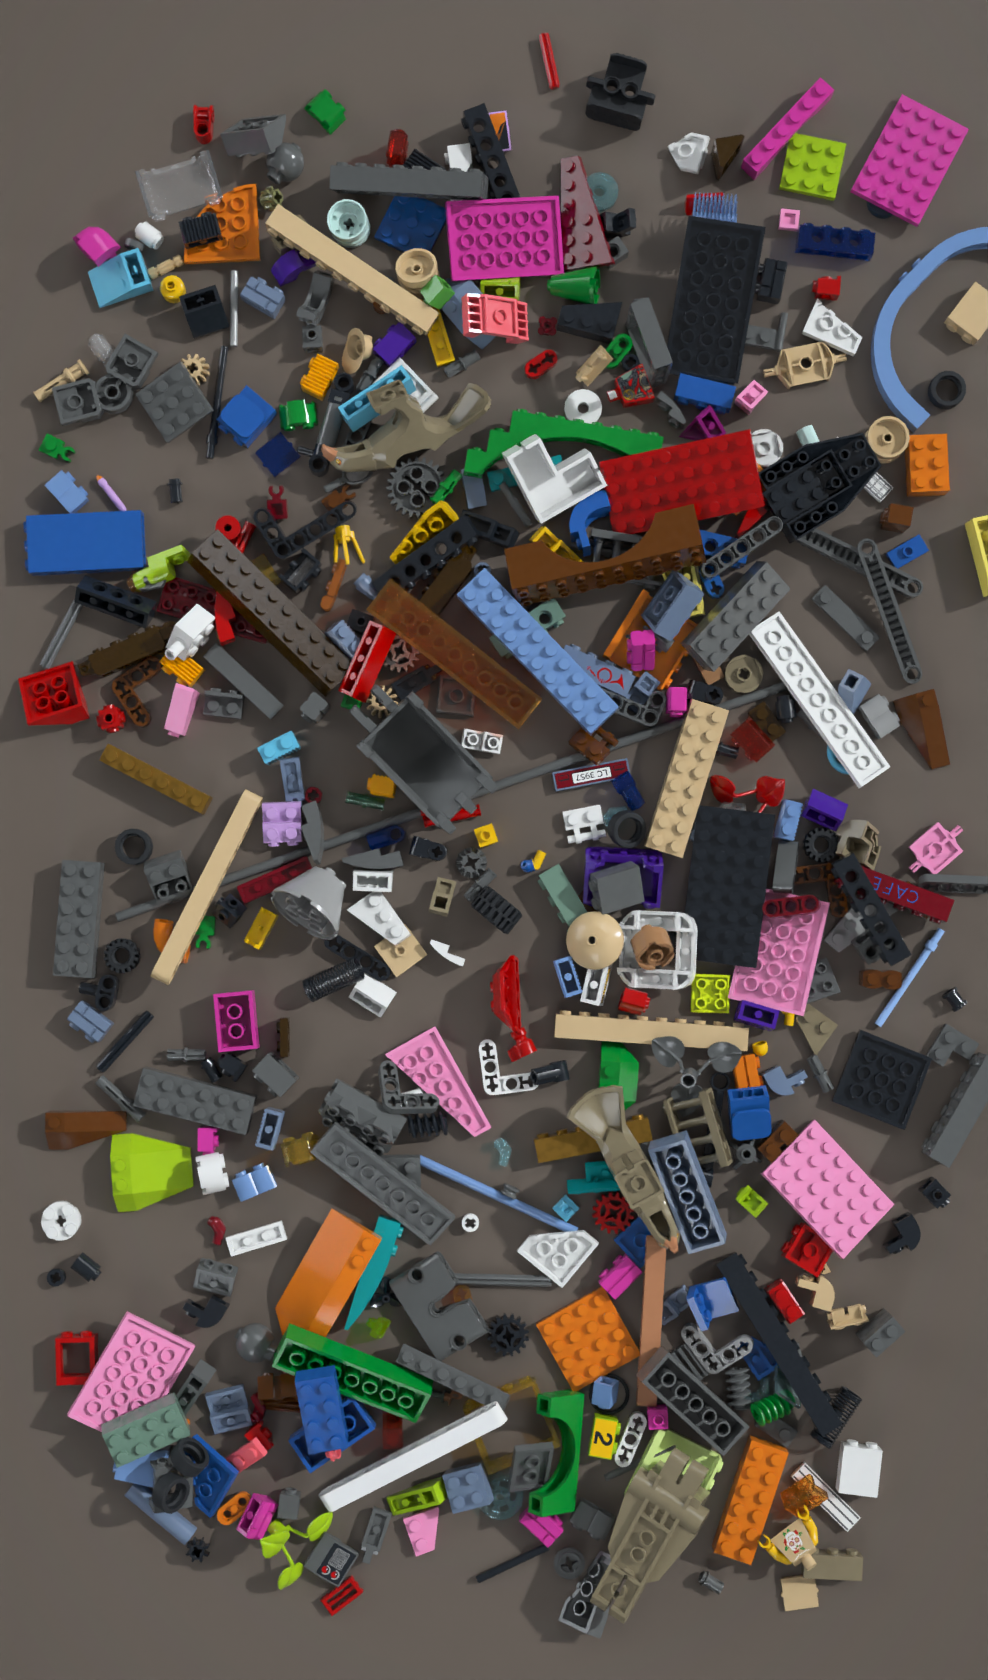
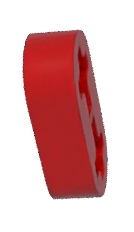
[525,350,557,379]

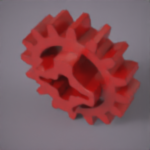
[592,1191,634,1234]

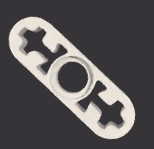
[614,1411,647,1467]

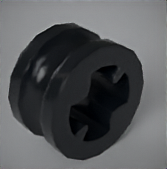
[622,354,639,372]
[47,1268,66,1287]

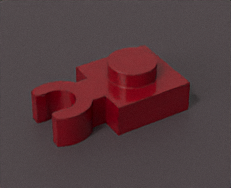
[267,485,288,519]

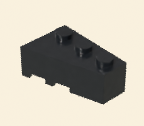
[557,302,622,344]

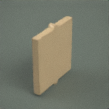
[780,1575,819,1611]

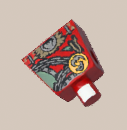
[607,364,655,408]

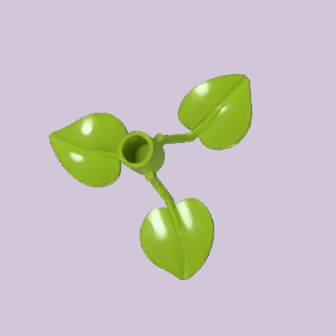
[260,1512,333,1590]

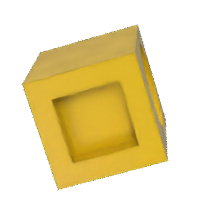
[474,823,498,848]

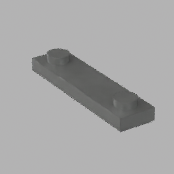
[811,585,880,652]

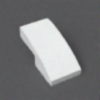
[430,939,465,966]

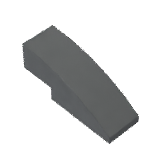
[301,801,324,865]
[342,848,404,869]

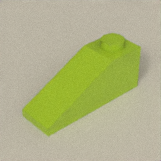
[386,1477,448,1516]

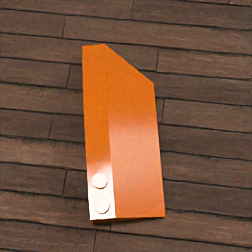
[275,1208,382,1337]

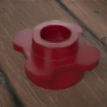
[538,316,557,336]

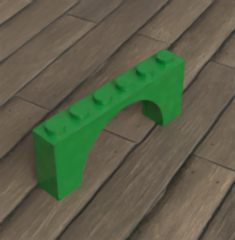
[528,1389,585,1517]

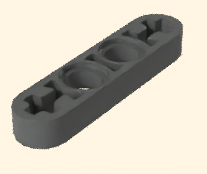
[918,874,988,894]

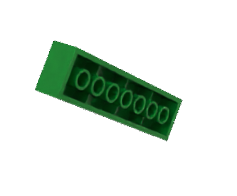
[272,1323,433,1423]

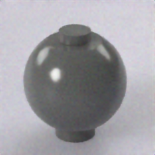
[266,142,304,185]
[235,1323,277,1363]

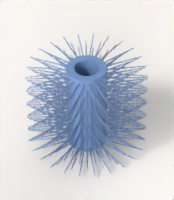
[692,192,737,222]

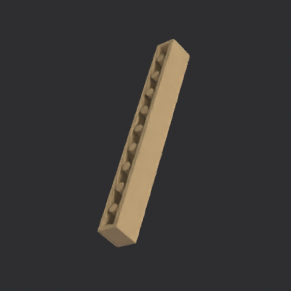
[265,204,439,336]
[554,1010,749,1051]

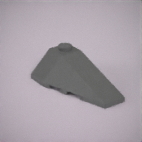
[558,1550,611,1638]

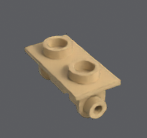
[575,345,613,386]
[826,1304,869,1330]

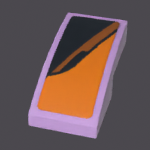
[489,111,511,151]

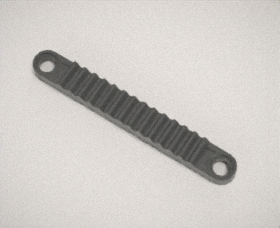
[796,528,923,598]
[857,538,922,684]

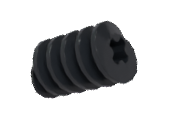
[408,1111,448,1138]

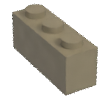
[801,1547,863,1581]

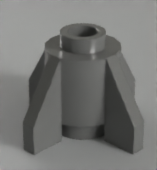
[727,1139,762,1170]

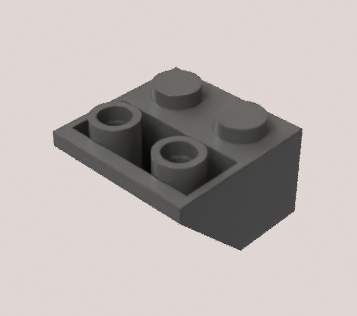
[144,849,194,904]

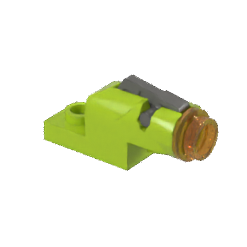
[127,545,190,593]

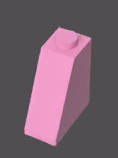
[164,683,200,738]

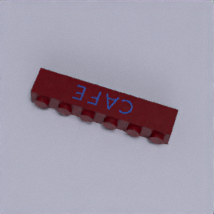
[834,866,955,925]

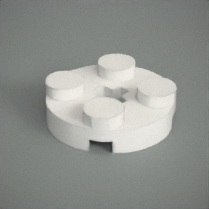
[41,1201,81,1241]

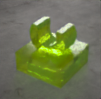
[366,1317,391,1339]

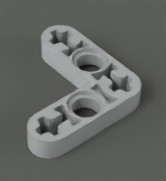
[681,1323,754,1374]

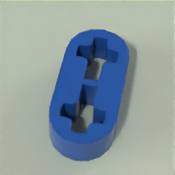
[699,565,725,599]

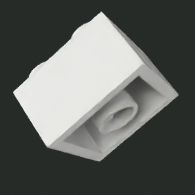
[165,604,215,661]

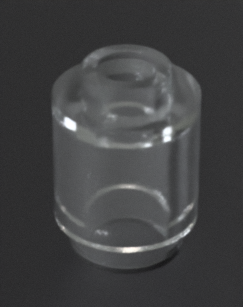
[88,333,114,363]

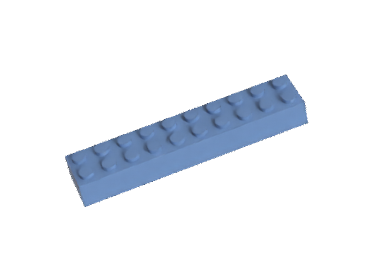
[457,568,619,736]

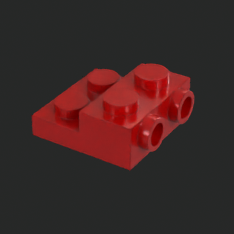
[781,1222,833,1278]

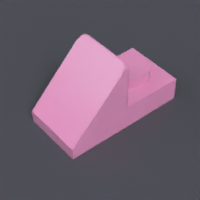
[735,380,768,415]

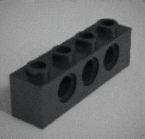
[74,575,157,628]

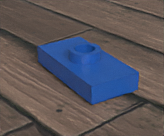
[886,534,929,569]

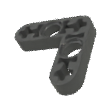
[378,1060,439,1114]

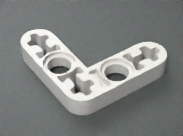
[479,1039,538,1095]

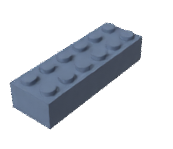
[648,1130,727,1254]

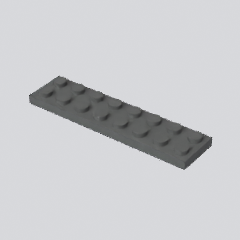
[310,1122,455,1246]

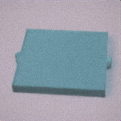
[773,1365,801,1409]

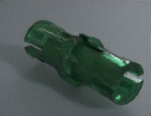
[345,791,385,811]

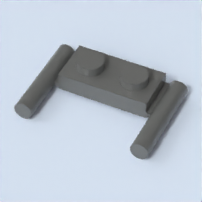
[745,312,788,352]

